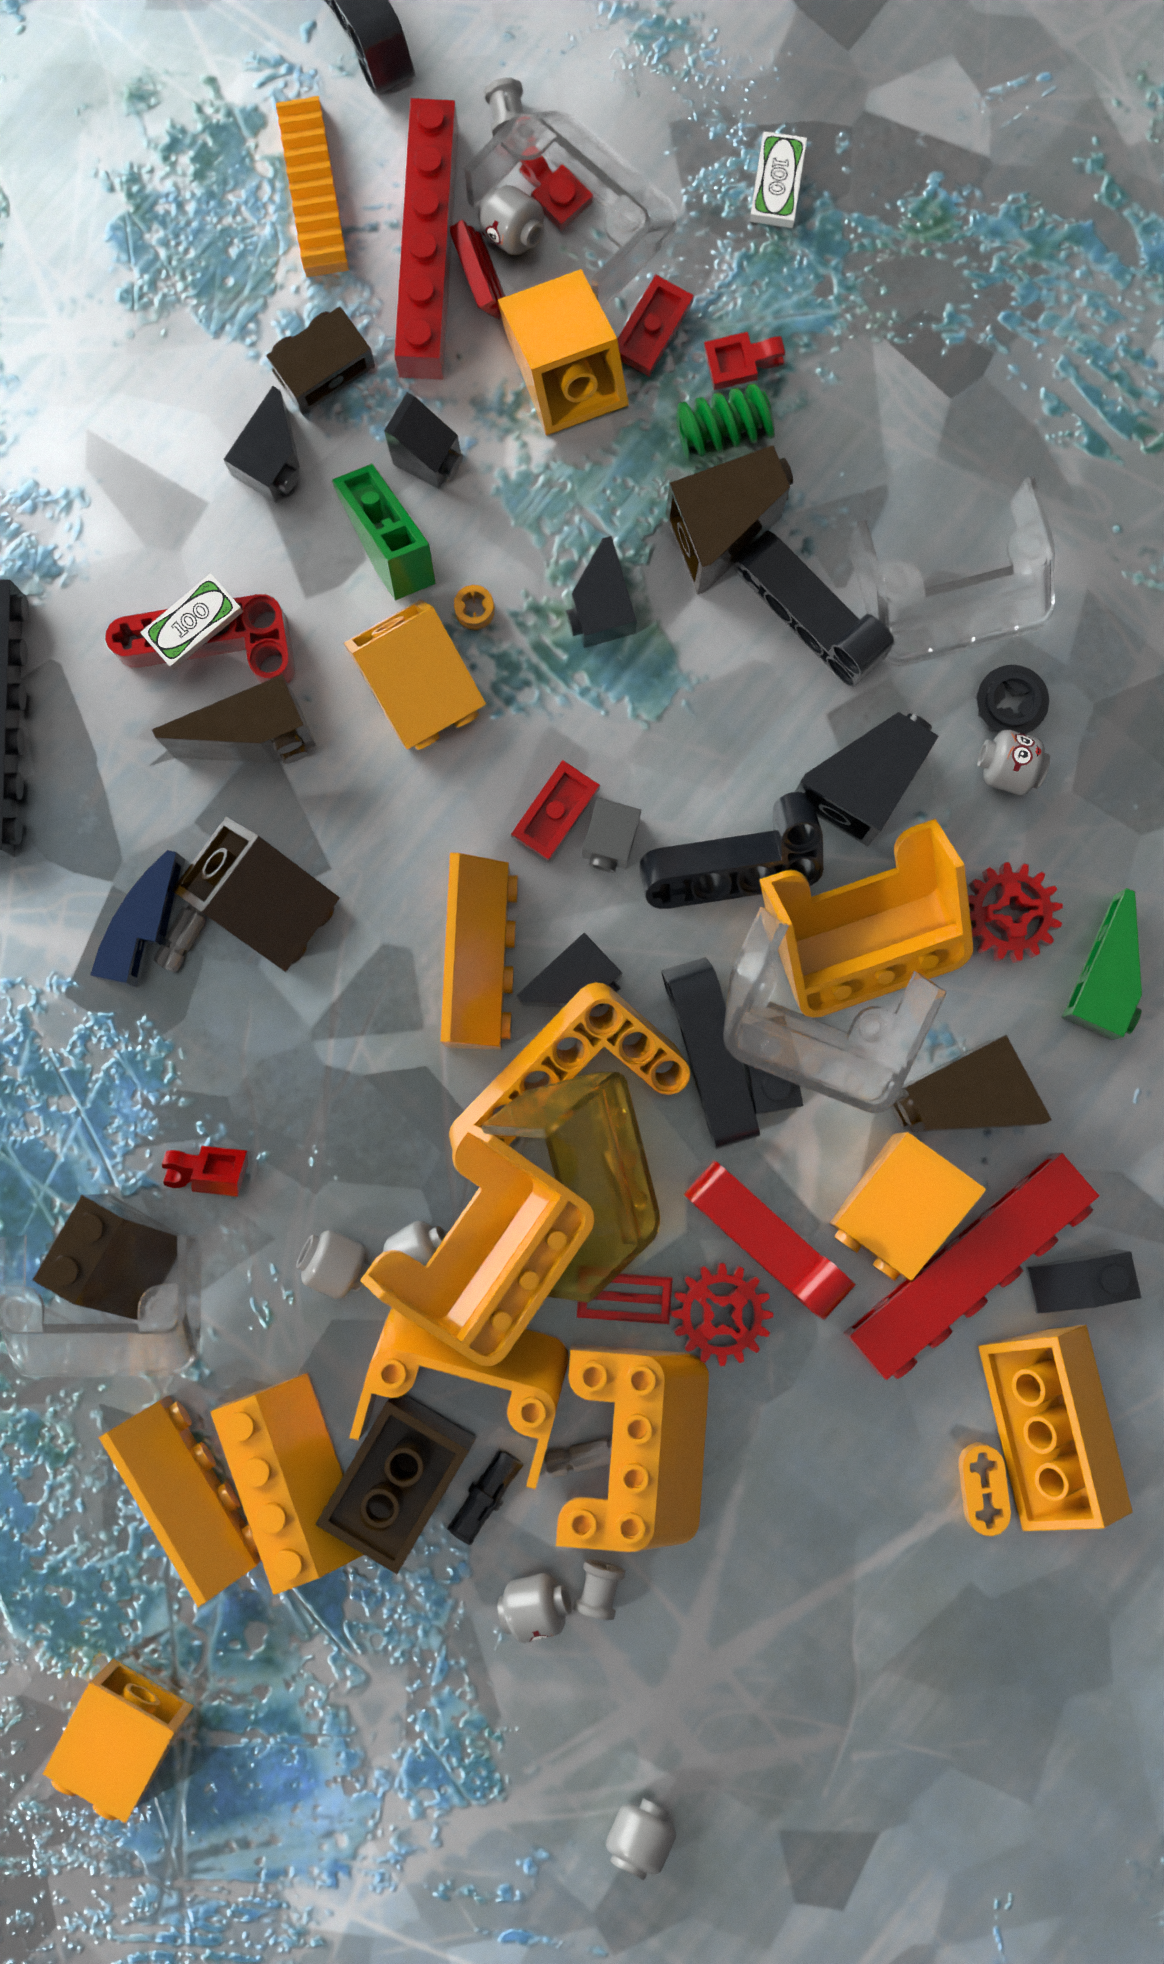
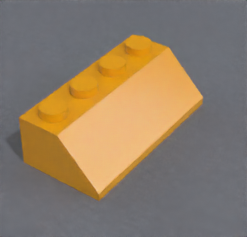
[440,852,518,1050]
[978,1324,1133,1531]
[210,1373,364,1595]
[98,1396,261,1607]

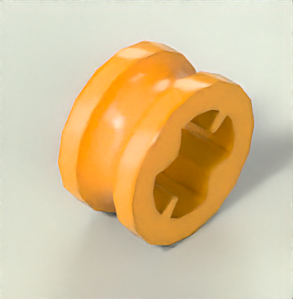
[454,585,495,630]

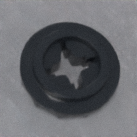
[975,665,1049,735]

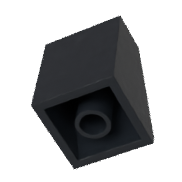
[795,712,939,847]

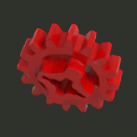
[968,862,1063,963]
[671,1262,773,1366]

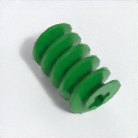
[676,383,775,460]

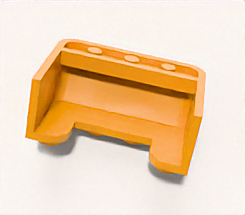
[759,819,973,1018]
[360,1123,594,1366]
[556,1344,709,1552]

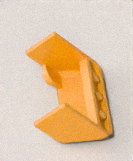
[349,1308,569,1489]

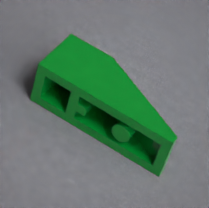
[332,464,436,601]
[1061,888,1142,1040]

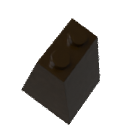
[666,445,793,595]
[172,817,340,972]
[890,1035,1052,1132]
[32,1194,189,1321]

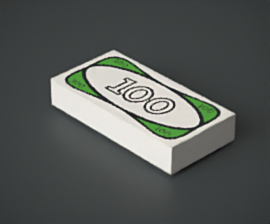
[749,131,807,228]
[140,573,243,670]

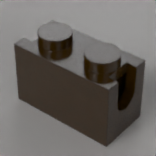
[266,306,375,415]

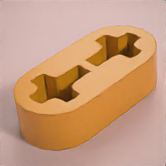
[958,1442,1011,1536]

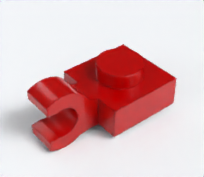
[519,146,593,232]
[704,331,785,391]
[161,1146,248,1197]

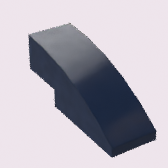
[90,850,185,987]

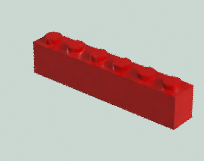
[394,98,458,380]
[843,1153,1099,1381]

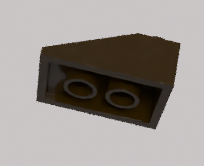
[152,675,316,764]
[315,1395,476,1574]

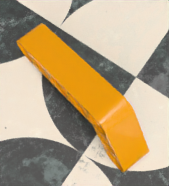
[449,982,690,1151]

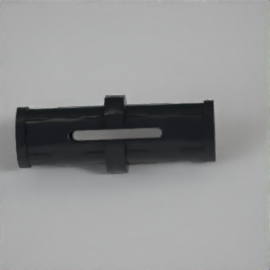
[447,1448,524,1545]

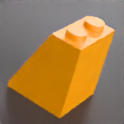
[498,269,629,436]
[344,599,486,750]
[829,1132,986,1281]
[43,1658,194,1823]

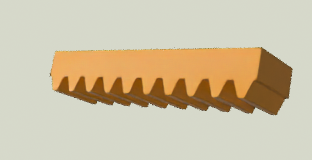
[275,96,349,278]

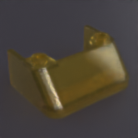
[481,1071,660,1302]

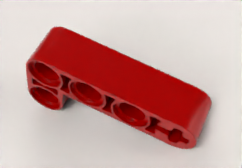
[105,594,295,684]
[683,1160,856,1321]

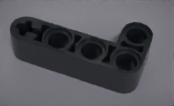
[324,0,415,96]
[733,530,894,687]
[639,792,824,909]
[661,957,760,1149]

